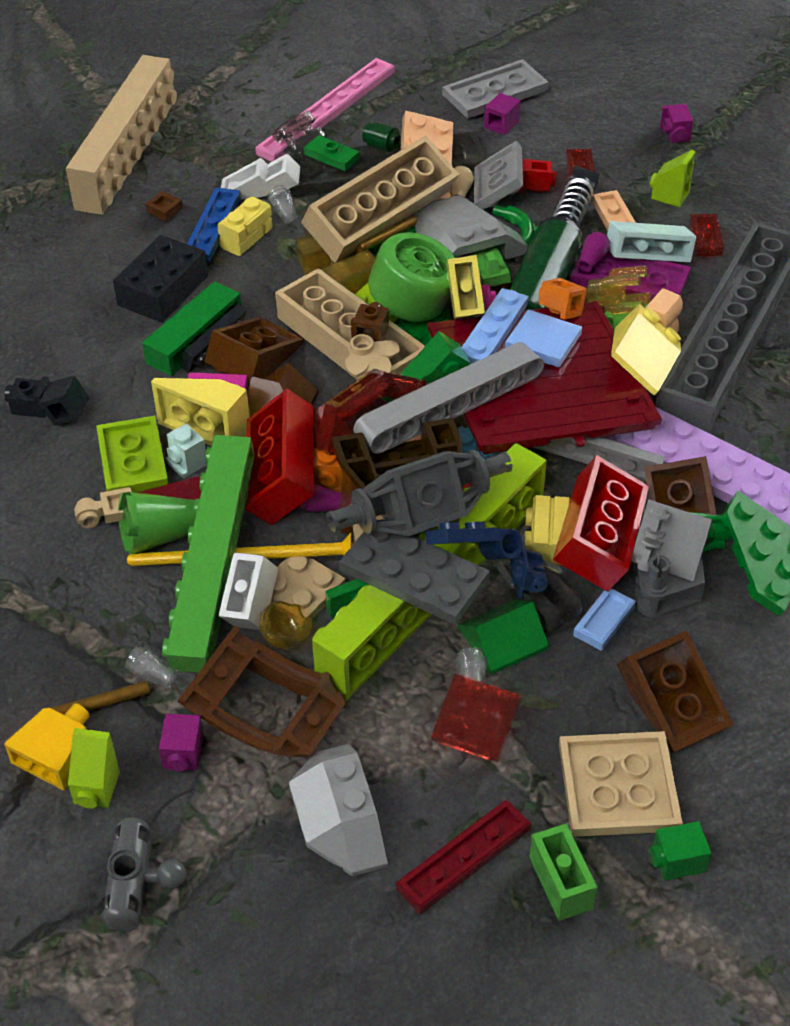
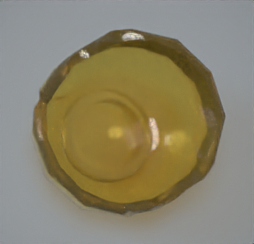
[259,601,313,650]

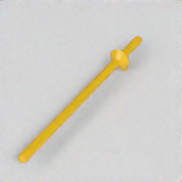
[127,533,355,566]

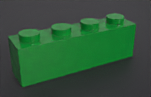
[142,281,242,377]

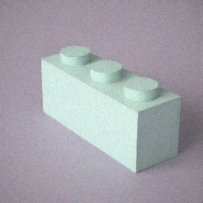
[607,221,696,262]

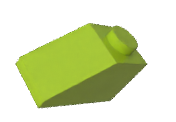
[650,150,696,207]
[68,728,120,809]

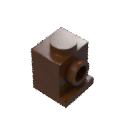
[351,302,389,342]

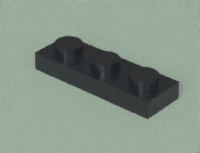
[180,303,247,373]

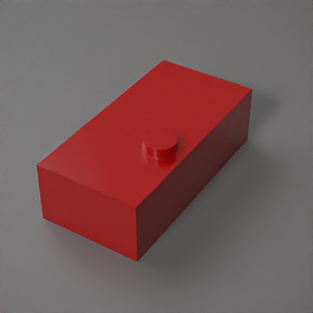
[244,389,314,525]
[553,455,649,592]

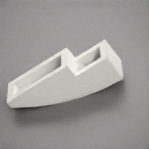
[221,154,300,200]

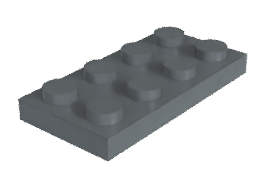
[339,519,490,625]

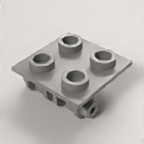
[631,500,712,581]

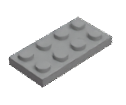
[442,59,549,119]

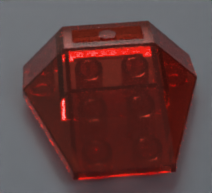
[314,368,427,456]

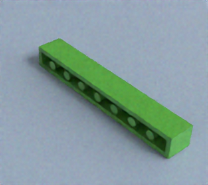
[162,435,255,673]

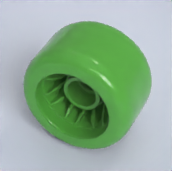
[368,232,455,322]

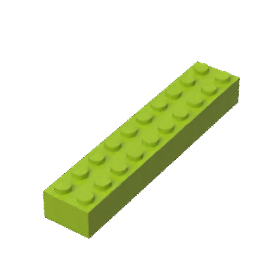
[312,443,547,701]

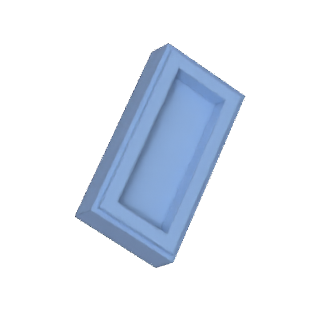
[573,588,636,651]

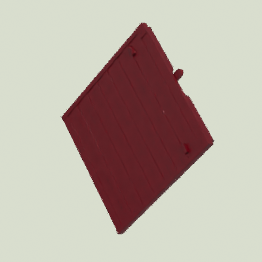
[428,301,662,454]

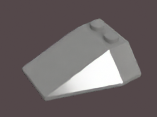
[413,195,528,260]

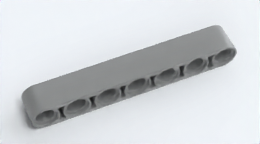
[353,342,544,454]

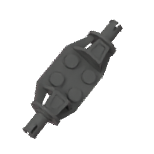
[326,450,513,536]

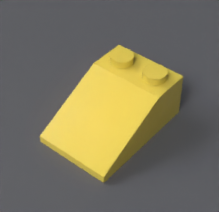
[611,304,681,395]
[151,378,250,446]

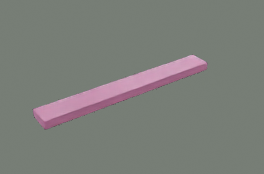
[255,58,395,162]

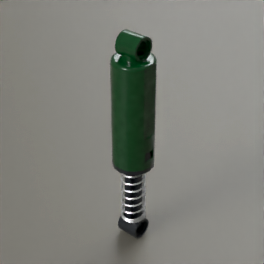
[510,165,600,311]

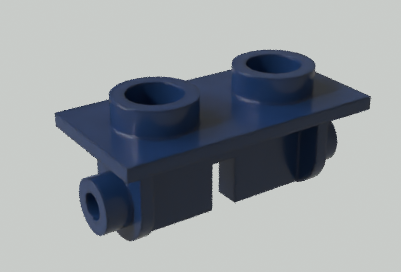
[510,541,548,598]

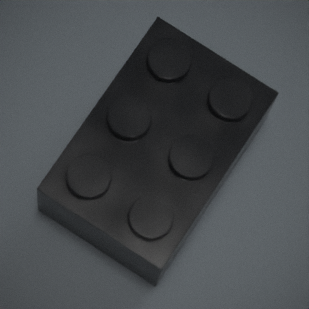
[113,235,208,323]

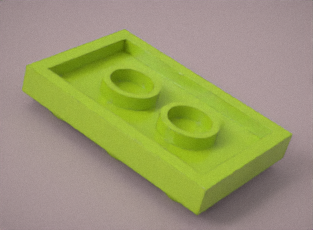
[96,415,168,493]

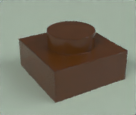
[145,191,183,221]

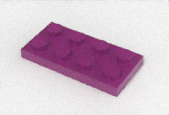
[570,252,691,302]

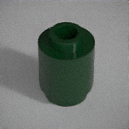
[362,122,401,153]

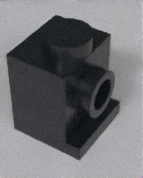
[4,377,50,418]

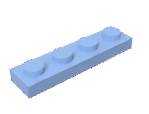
[462,288,529,364]

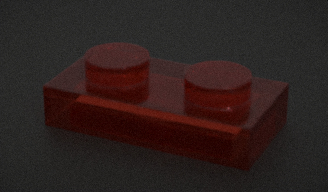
[565,149,595,180]
[689,214,724,257]

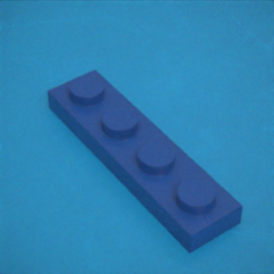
[187,187,241,263]

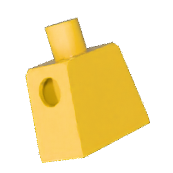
[4,703,90,791]

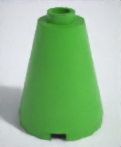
[118,492,196,555]

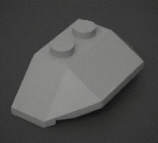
[289,744,388,876]

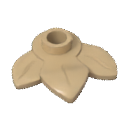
[345,334,400,378]

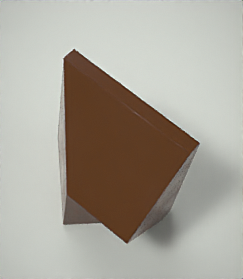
[247,363,318,417]
[644,456,716,515]

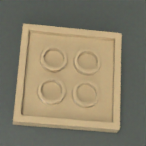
[559,731,683,837]

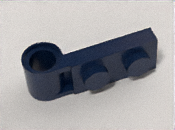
[426,522,523,560]

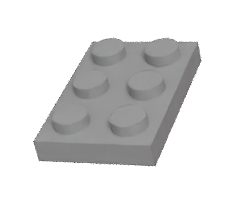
[474,140,523,210]

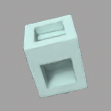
[165,423,206,479]

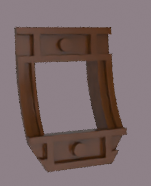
[178,626,346,758]

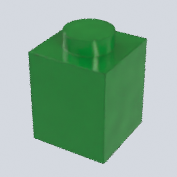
[649,821,711,881]

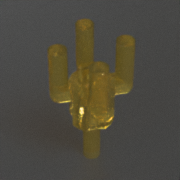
[585,266,652,315]

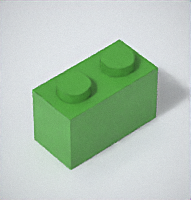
[529,824,597,921]

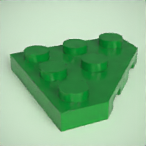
[721,491,790,616]

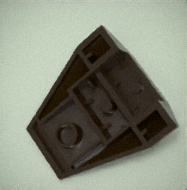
[331,418,462,523]

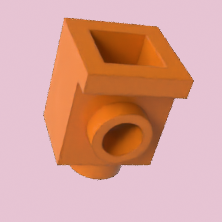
[539,278,587,320]
[314,448,343,493]

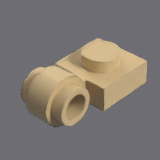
[74,487,131,528]

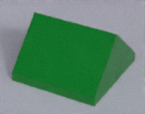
[458,599,549,675]

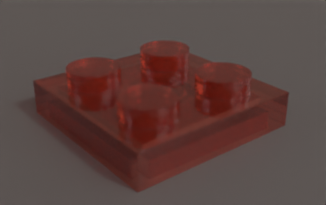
[431,674,521,763]

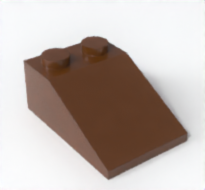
[204,316,304,386]
[616,630,734,753]

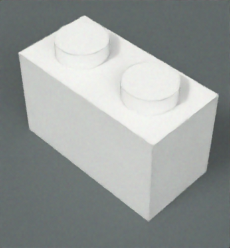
[218,553,279,631]

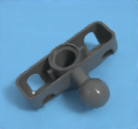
[102,817,186,931]

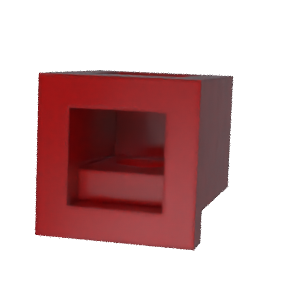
[519,159,556,194]

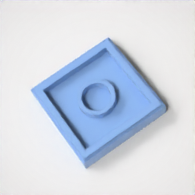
[505,309,582,367]

